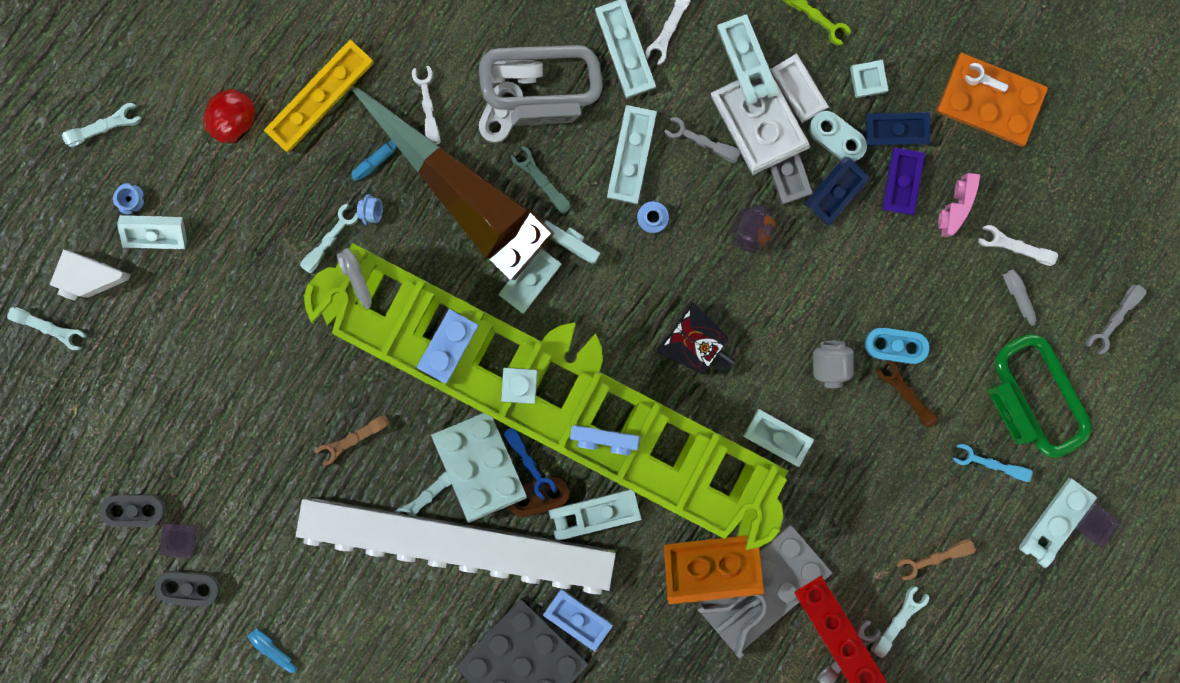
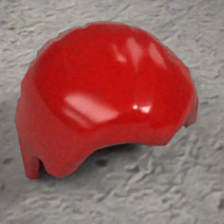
[203,89,255,143]

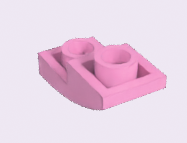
[938,173,980,237]

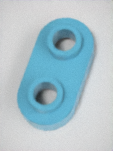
[865,328,929,364]

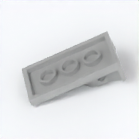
[696,525,832,658]

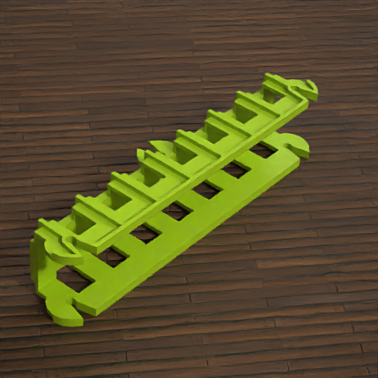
[304,243,788,550]

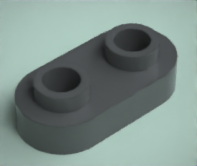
[100,494,166,527]
[155,571,220,607]

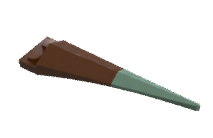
[352,87,555,280]

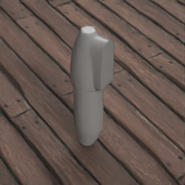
[337,248,372,309]
[1003,269,1037,326]

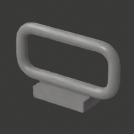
[479,45,602,126]

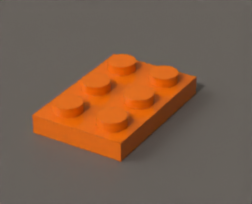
[936,53,1048,147]
[664,535,765,604]

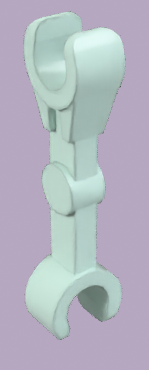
[62,103,142,147]
[300,204,359,273]
[7,307,87,350]
[394,472,451,518]
[871,586,929,658]

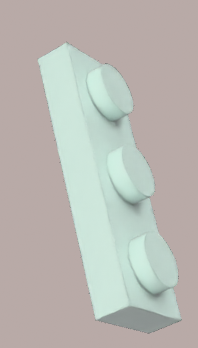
[595,0,656,99]
[607,105,657,205]

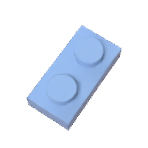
[417,309,479,384]
[570,425,641,455]
[543,588,613,652]

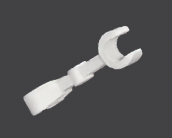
[646,0,691,65]
[412,66,441,145]
[978,225,1058,266]

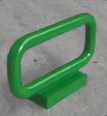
[986,334,1092,458]

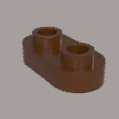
[508,476,569,517]

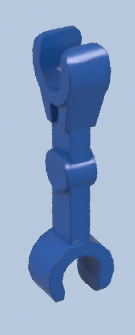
[504,428,557,500]

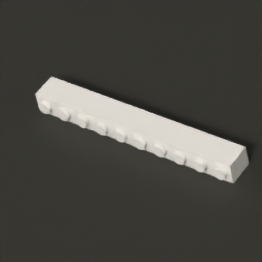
[296,497,616,595]

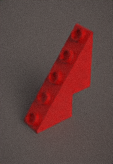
[794,576,887,683]

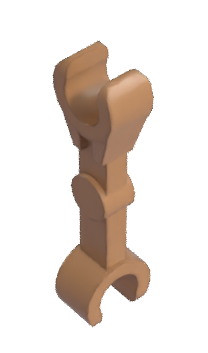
[315,415,390,466]
[896,539,976,580]

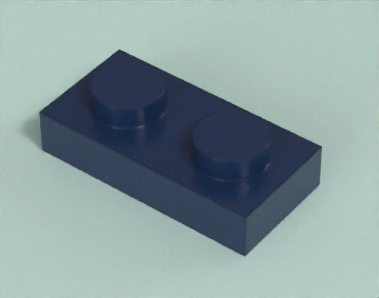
[865,112,931,146]
[804,156,870,226]

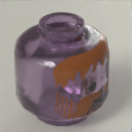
[730,204,777,253]

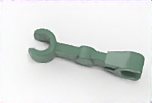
[511,146,571,214]

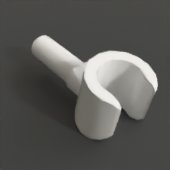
[965,63,1008,92]

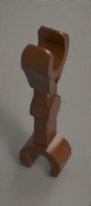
[876,360,938,428]

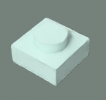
[850,60,889,98]
[501,368,537,404]

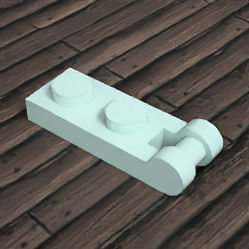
[717,14,778,105]
[1019,478,1097,568]
[548,489,641,541]

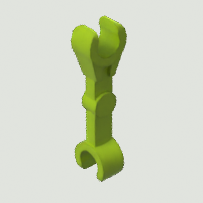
[782,0,851,46]

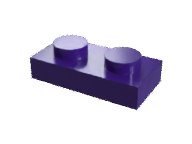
[881,147,925,216]

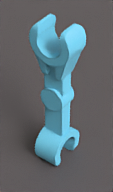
[952,444,1033,482]

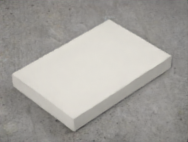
[711,76,810,175]

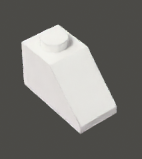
[50,249,131,301]

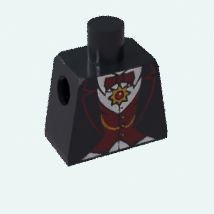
[657,303,736,375]

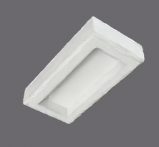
[770,54,829,124]

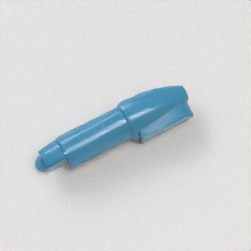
[351,140,398,181]
[248,628,297,673]

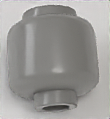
[813,340,854,388]

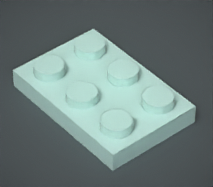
[431,413,527,523]

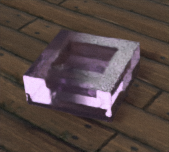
[1075,503,1121,548]
[159,522,197,559]

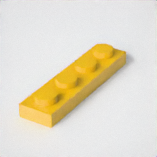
[264,39,374,153]

